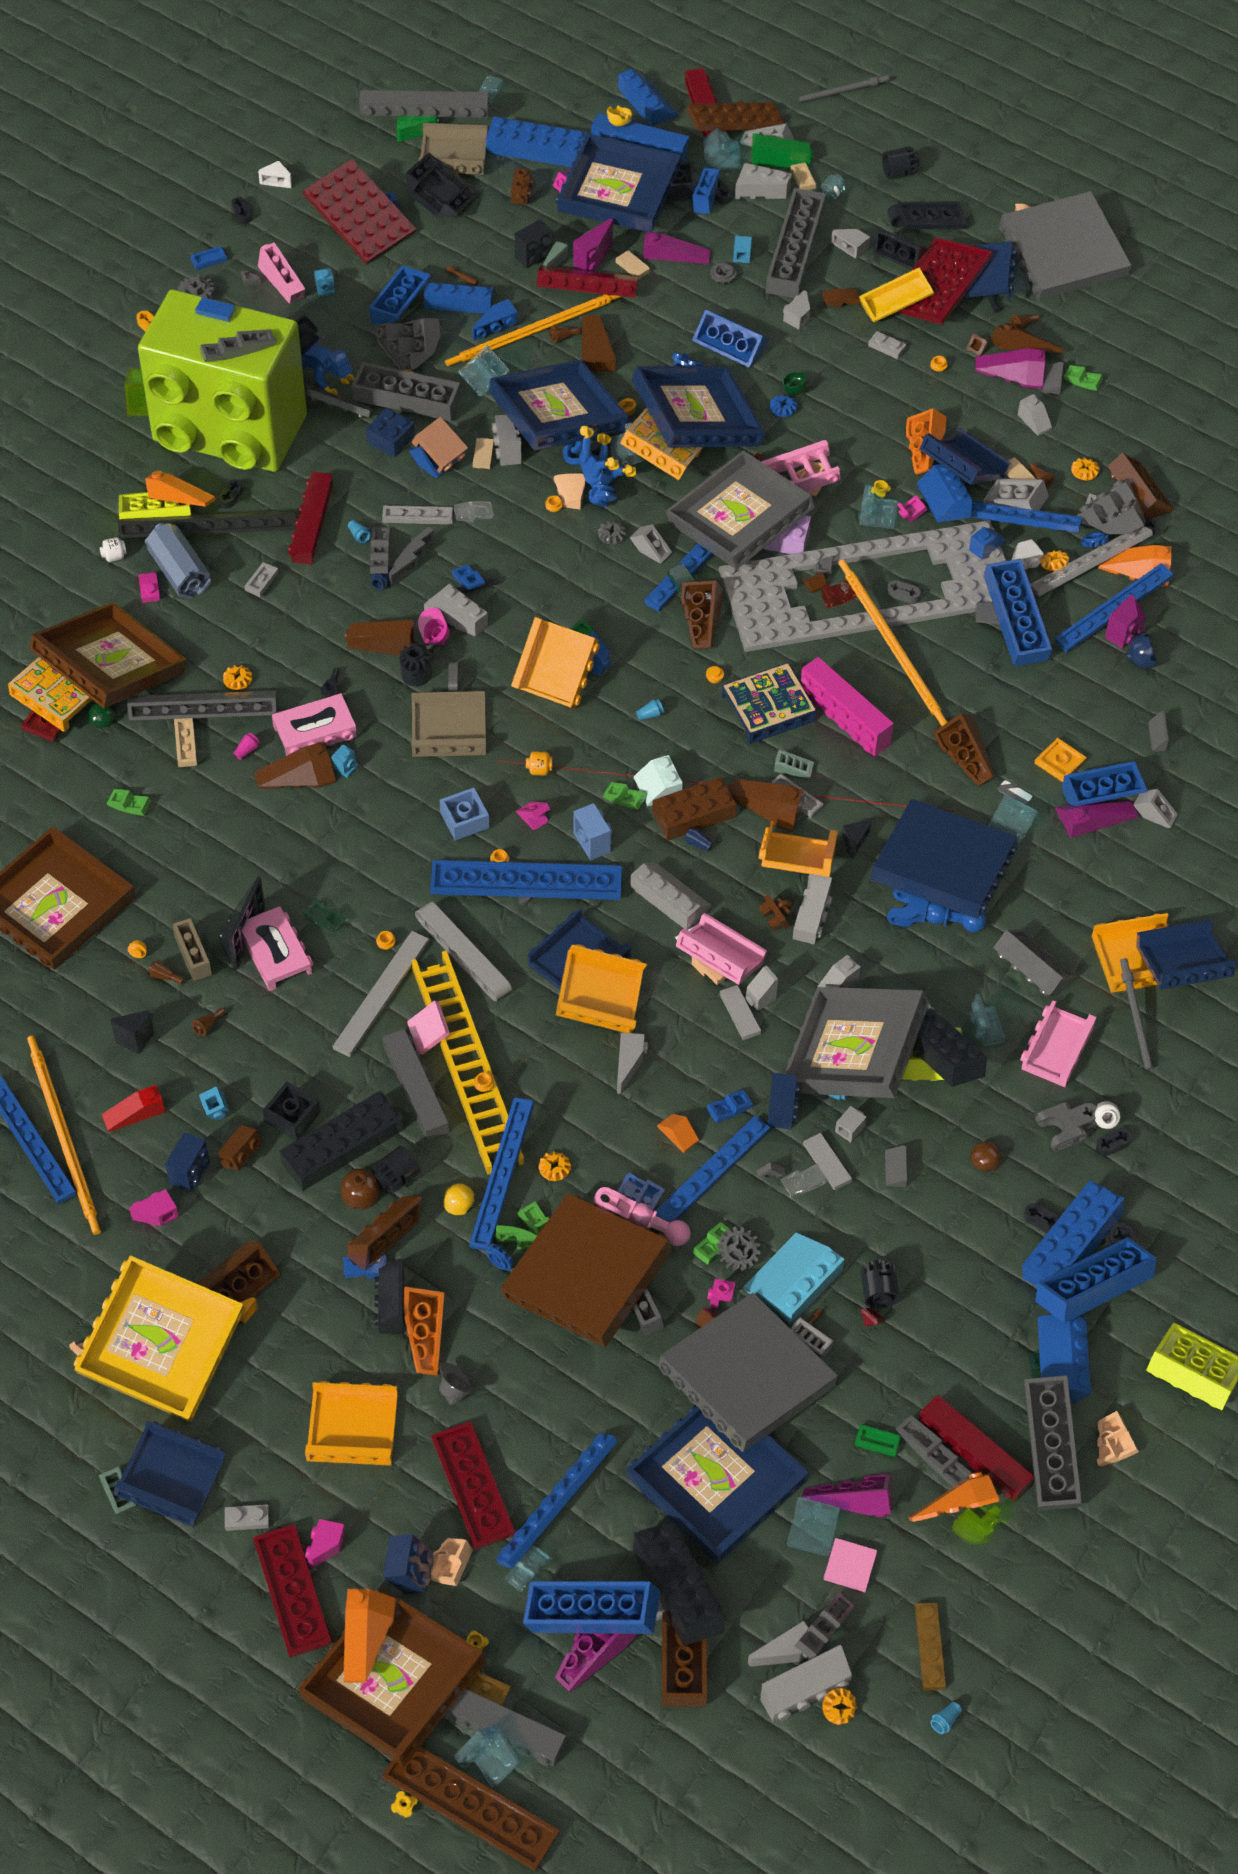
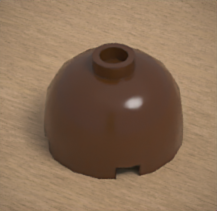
[341,1169,381,1210]

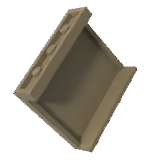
[419,123,487,175]
[411,691,486,757]

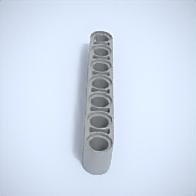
[415,901,512,1001]

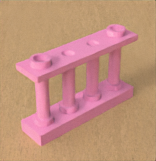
[761,440,841,492]

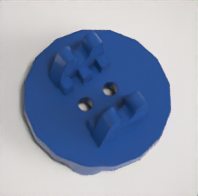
[672,352,704,366]

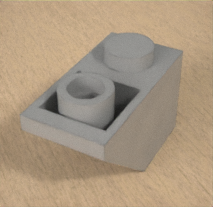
[783,290,810,330]

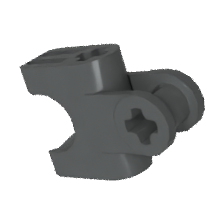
[1035,1102,1097,1152]

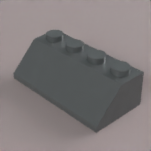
[993,929,1077,996]

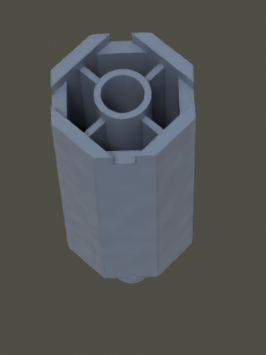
[145,523,211,599]

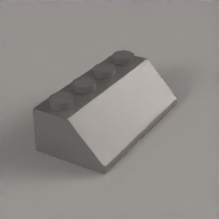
[631,863,712,930]
[760,1645,852,1722]

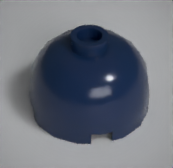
[1127,632,1157,669]

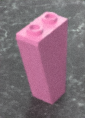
[258,242,305,304]

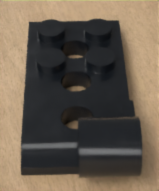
[887,201,967,229]

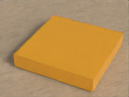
[1035,738,1087,782]

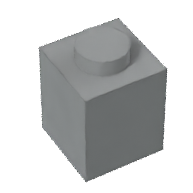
[835,1106,867,1142]

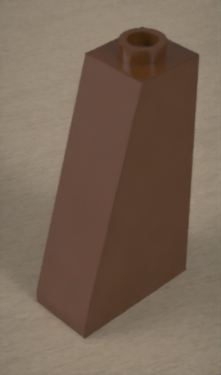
[582,315,615,372]
[345,620,415,655]

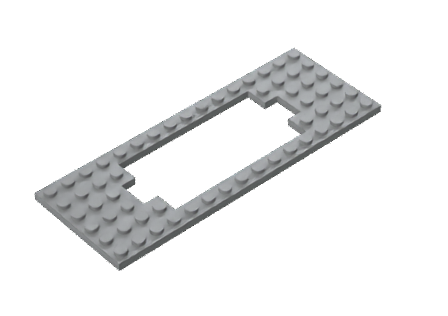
[719,520,1006,652]

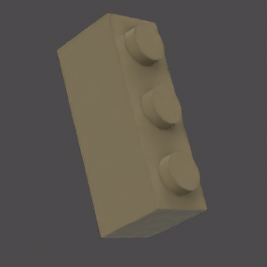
[172,918,212,982]

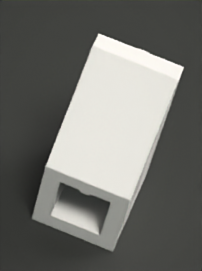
[1012,539,1044,570]

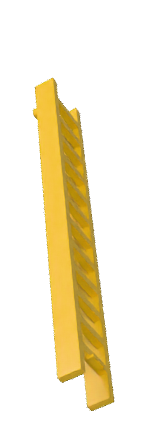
[411,951,524,1175]

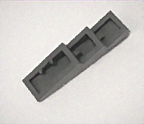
[200,329,276,362]
[389,526,434,587]
[370,527,390,574]
[896,1415,972,1487]
[795,1592,855,1660]

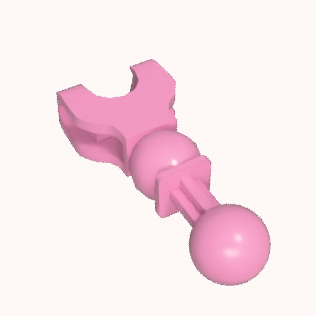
[594,1187,691,1246]

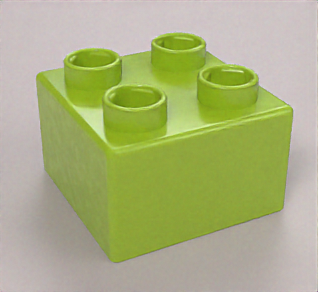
[138,290,307,472]

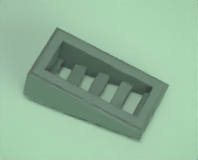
[544,241,568,267]
[774,750,814,779]
[99,1467,136,1515]

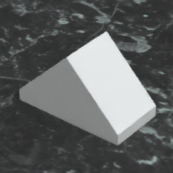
[258,161,292,188]

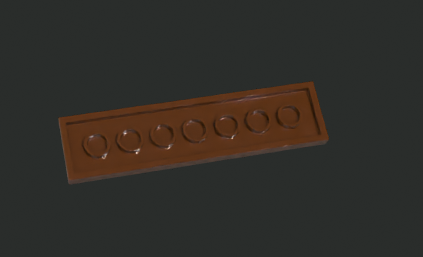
[382,1747,559,1872]

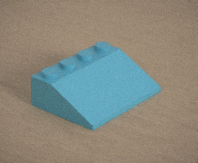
[743,1233,845,1326]

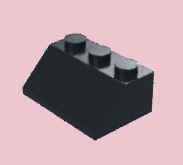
[873,227,927,270]
[374,1258,404,1334]

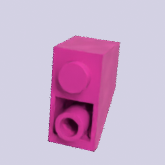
[129,1189,179,1226]
[305,1519,345,1568]

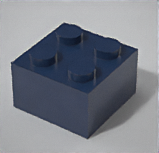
[366,408,415,457]
[768,1073,800,1129]
[165,1132,210,1192]
[383,1534,434,1594]

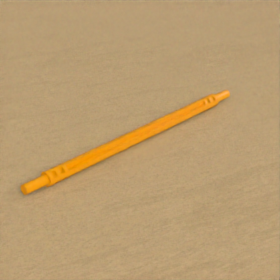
[445,294,623,367]
[838,559,948,726]
[27,1035,101,1235]

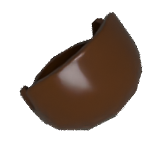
[970,1142,1002,1172]

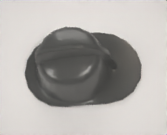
[439,1362,473,1405]

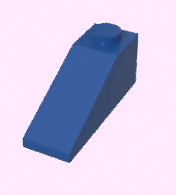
[693,168,720,214]

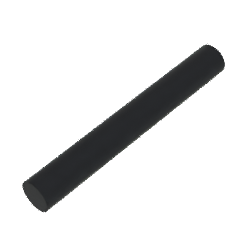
[455,578,499,593]

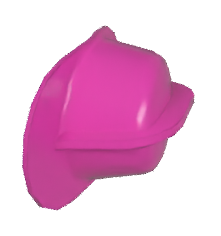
[418,608,450,646]

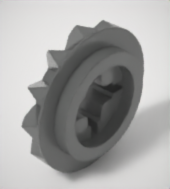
[710,263,736,284]
[598,520,626,544]

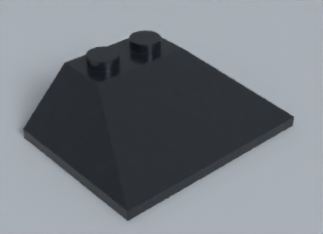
[405,152,479,217]
[220,876,266,970]

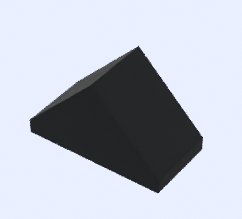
[842,820,872,859]

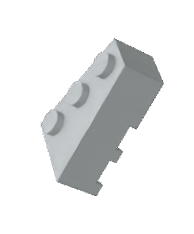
[735,163,791,199]
[492,415,521,466]
[424,584,488,636]
[793,874,833,945]

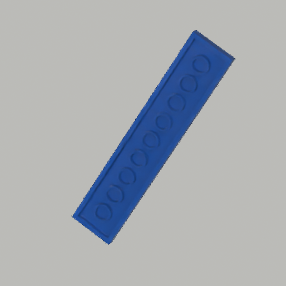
[430,860,622,900]

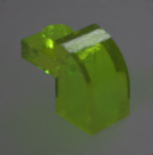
[952,1505,1001,1545]

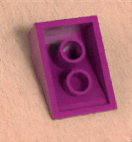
[573,218,613,272]

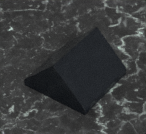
[110,1010,154,1054]

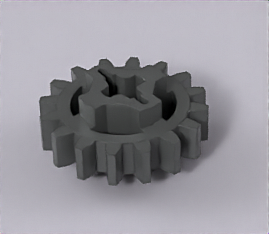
[178,275,215,299]
[716,1227,761,1272]

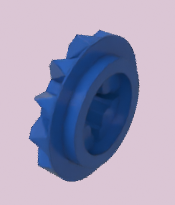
[770,394,797,417]
[1081,532,1109,548]
[486,1243,514,1271]

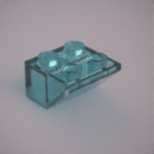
[704,128,741,169]
[458,345,510,397]

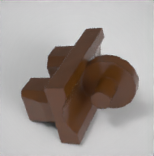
[758,894,792,931]

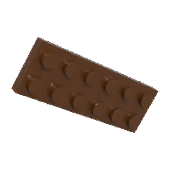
[687,102,785,131]

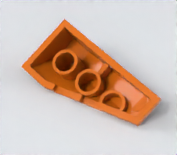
[906,408,946,475]
[145,471,216,507]
[1097,545,1171,587]
[403,1287,444,1376]
[908,1472,999,1522]
[344,1589,396,1683]

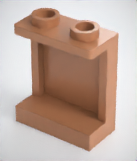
[412,417,468,473]

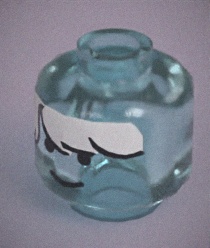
[821,174,845,199]

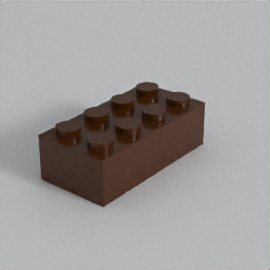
[652,777,736,841]
[661,1612,707,1707]

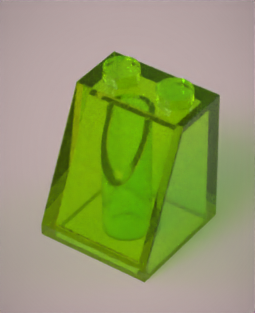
[124,368,149,416]

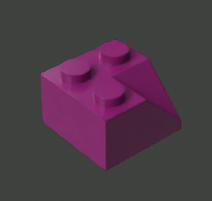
[1105,594,1146,649]

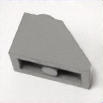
[831,229,870,259]
[1018,394,1052,436]
[630,524,672,563]
[1134,789,1178,828]
[818,955,861,988]
[746,966,778,1011]

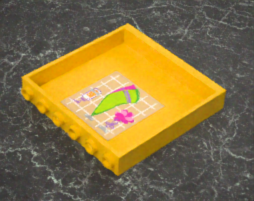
[74,1255,246,1423]

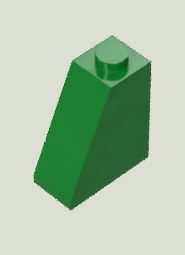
[396,116,440,142]

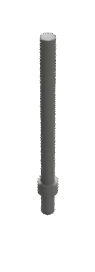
[799,75,889,103]
[1120,958,1153,1070]

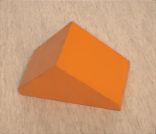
[657,1114,699,1153]

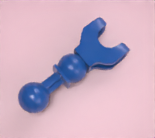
[887,888,986,933]

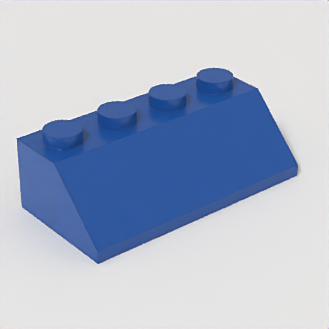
[618,69,678,126]
[369,265,431,325]
[424,282,495,314]
[692,309,769,368]
[917,464,972,523]
[1062,761,1147,807]
[1038,1315,1091,1403]

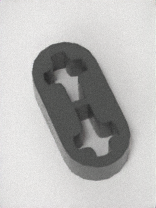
[887,580,921,604]
[448,662,458,692]

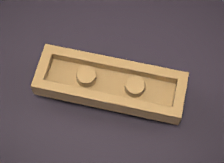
[174,718,197,767]

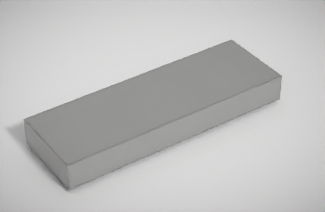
[771,774,823,818]
[719,985,761,1040]
[803,1133,852,1190]

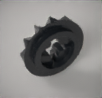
[1105,1222,1138,1246]

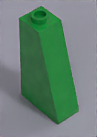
[751,133,813,168]

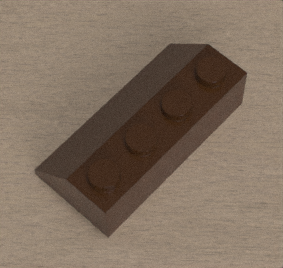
[1108,452,1174,519]
[347,1196,422,1270]
[196,1240,281,1302]

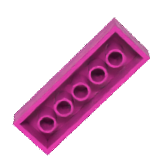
[801,657,894,757]

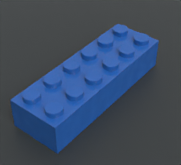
[591,114,689,162]
[486,117,587,167]
[984,559,1052,666]
[1022,1180,1125,1286]
[1035,1237,1157,1323]
[523,1582,660,1634]

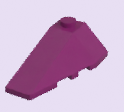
[644,232,710,264]
[975,348,1045,388]
[1055,801,1139,838]
[802,1474,892,1517]
[555,1633,637,1692]

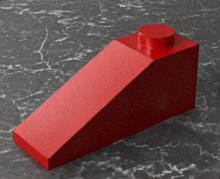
[102,1085,165,1132]

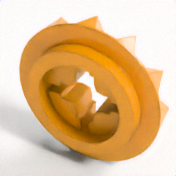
[1071,457,1099,480]
[1040,550,1069,570]
[223,665,252,690]
[539,1151,571,1181]
[823,1688,858,1725]

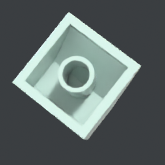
[634,755,682,807]

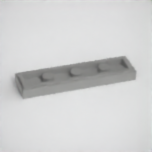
[382,505,453,524]

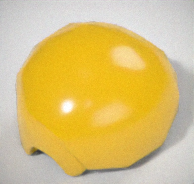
[607,105,632,127]
[443,1183,475,1215]

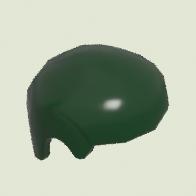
[782,372,808,395]
[87,702,116,728]

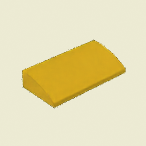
[859,268,934,323]

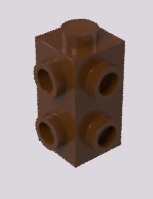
[511,168,534,205]
[217,1125,263,1171]

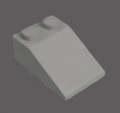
[983,479,1049,511]

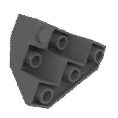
[376,318,440,371]
[1077,479,1146,534]

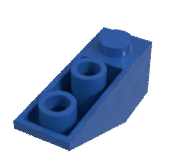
[472,299,518,341]

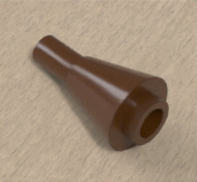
[1010,314,1039,329]
[549,326,580,343]
[1029,463,1054,488]
[148,960,184,985]
[192,1008,225,1036]

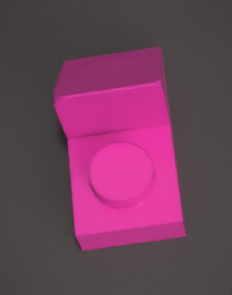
[138,571,160,603]
[517,802,550,830]

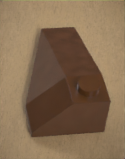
[990,323,1064,353]
[681,580,723,649]
[933,713,994,786]
[254,741,336,789]
[730,779,805,832]

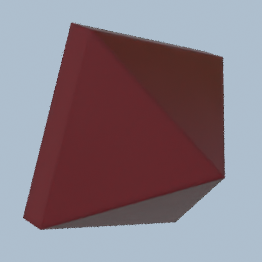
[861,1307,885,1327]

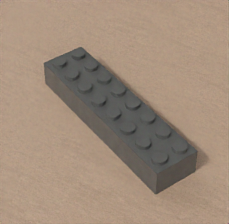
[766,188,826,298]

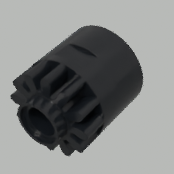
[882,146,920,179]
[399,643,432,687]
[371,1146,420,1194]
[861,1259,900,1308]

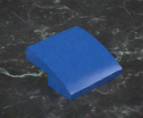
[617,1172,665,1210]

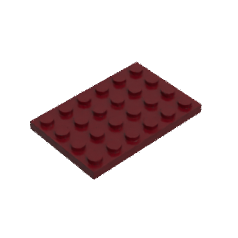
[302,159,416,265]
[895,237,993,325]

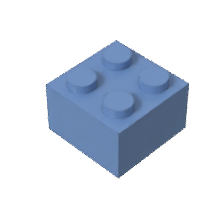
[440,787,489,841]
[574,803,612,860]

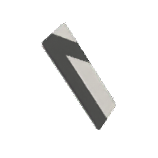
[998,780,1032,805]

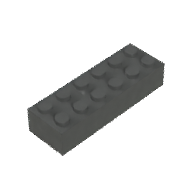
[352,362,461,421]
[1024,1376,1081,1511]

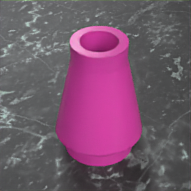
[233,733,260,760]

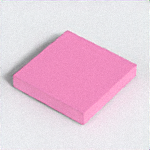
[407,1001,450,1055]
[823,1538,877,1592]

